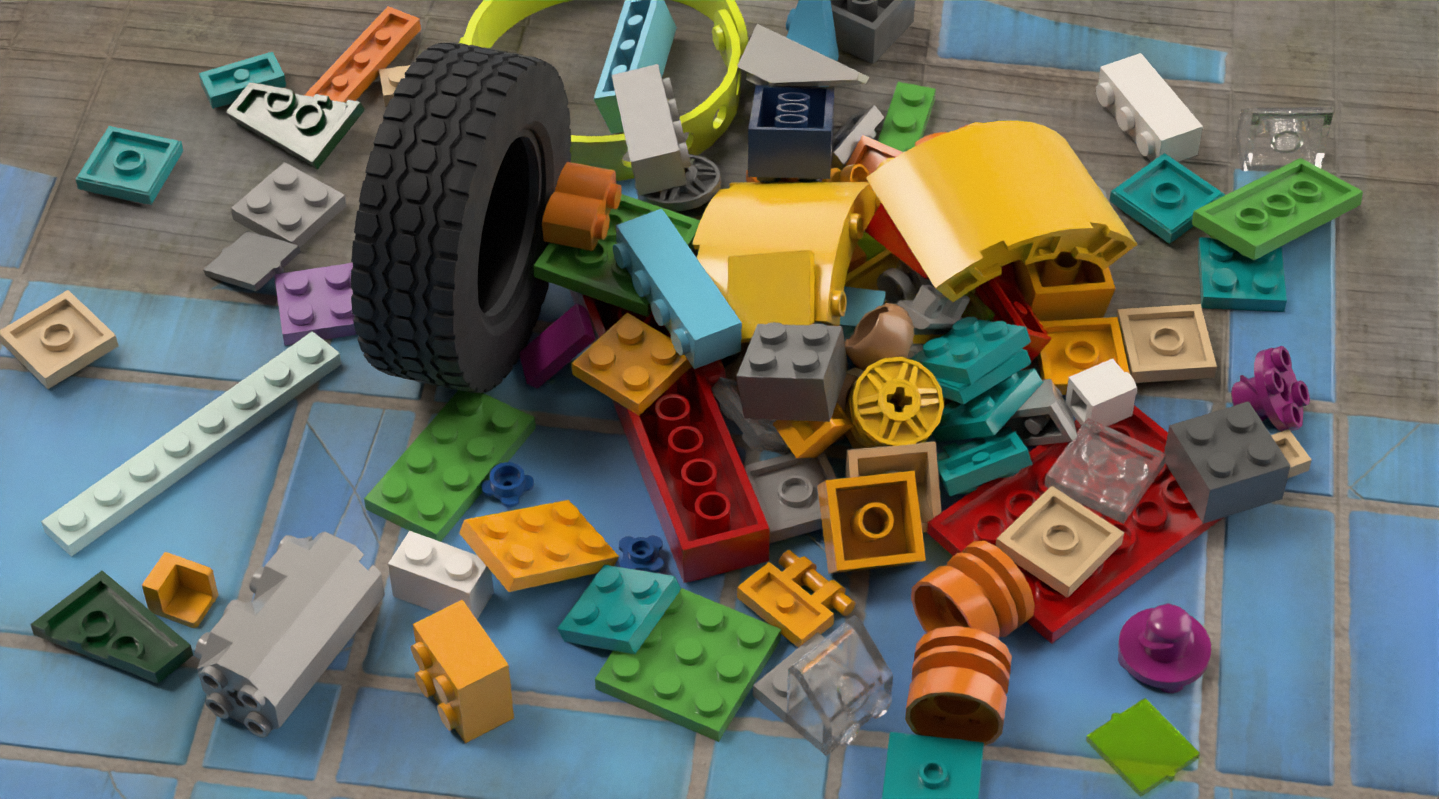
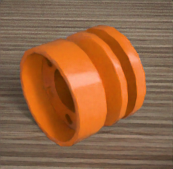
[911,541,1035,639]
[905,626,1012,746]

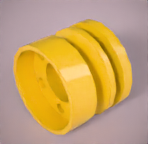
[845,357,944,449]

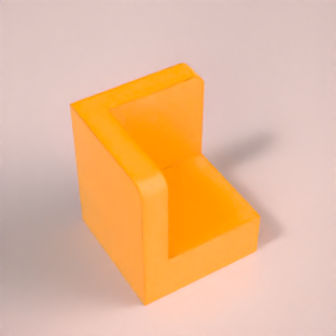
[773,403,853,459]
[142,552,219,628]

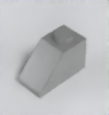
[1002,379,1077,446]

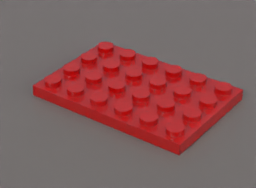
[927,405,1224,644]

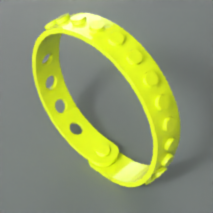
[459,0,749,181]

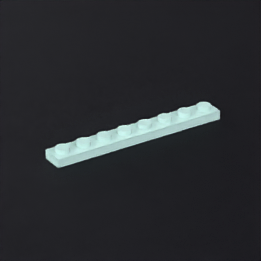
[41,331,342,557]

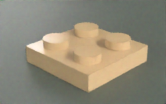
[0,290,118,389]
[1117,304,1217,383]
[996,486,1124,598]

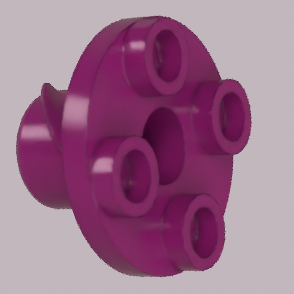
[1231,346,1310,432]
[1118,603,1212,693]

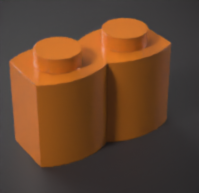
[542,162,622,251]

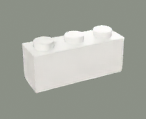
[1096,53,1203,162]

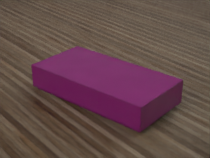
[519,303,595,389]

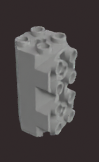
[194,532,385,738]

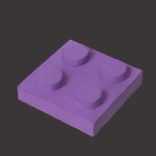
[274,263,356,346]

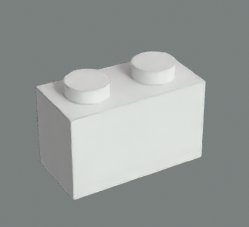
[388,531,494,619]

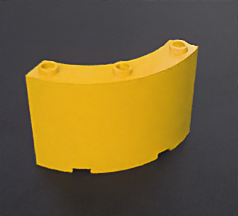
[866,121,1138,302]
[692,182,881,326]

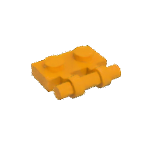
[737,550,856,648]

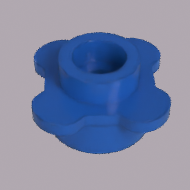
[482,462,534,507]
[619,535,664,573]

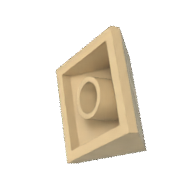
[845,441,941,532]

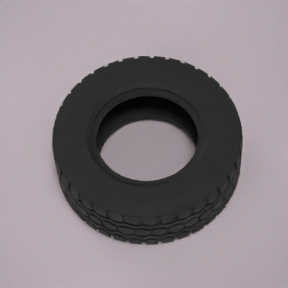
[351,42,571,393]

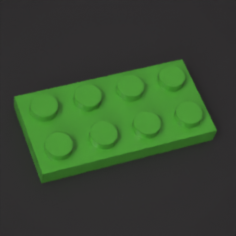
[1192,158,1363,260]
[364,390,536,542]

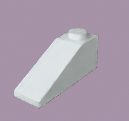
[737,24,869,86]

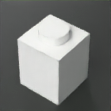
[1065,359,1137,434]

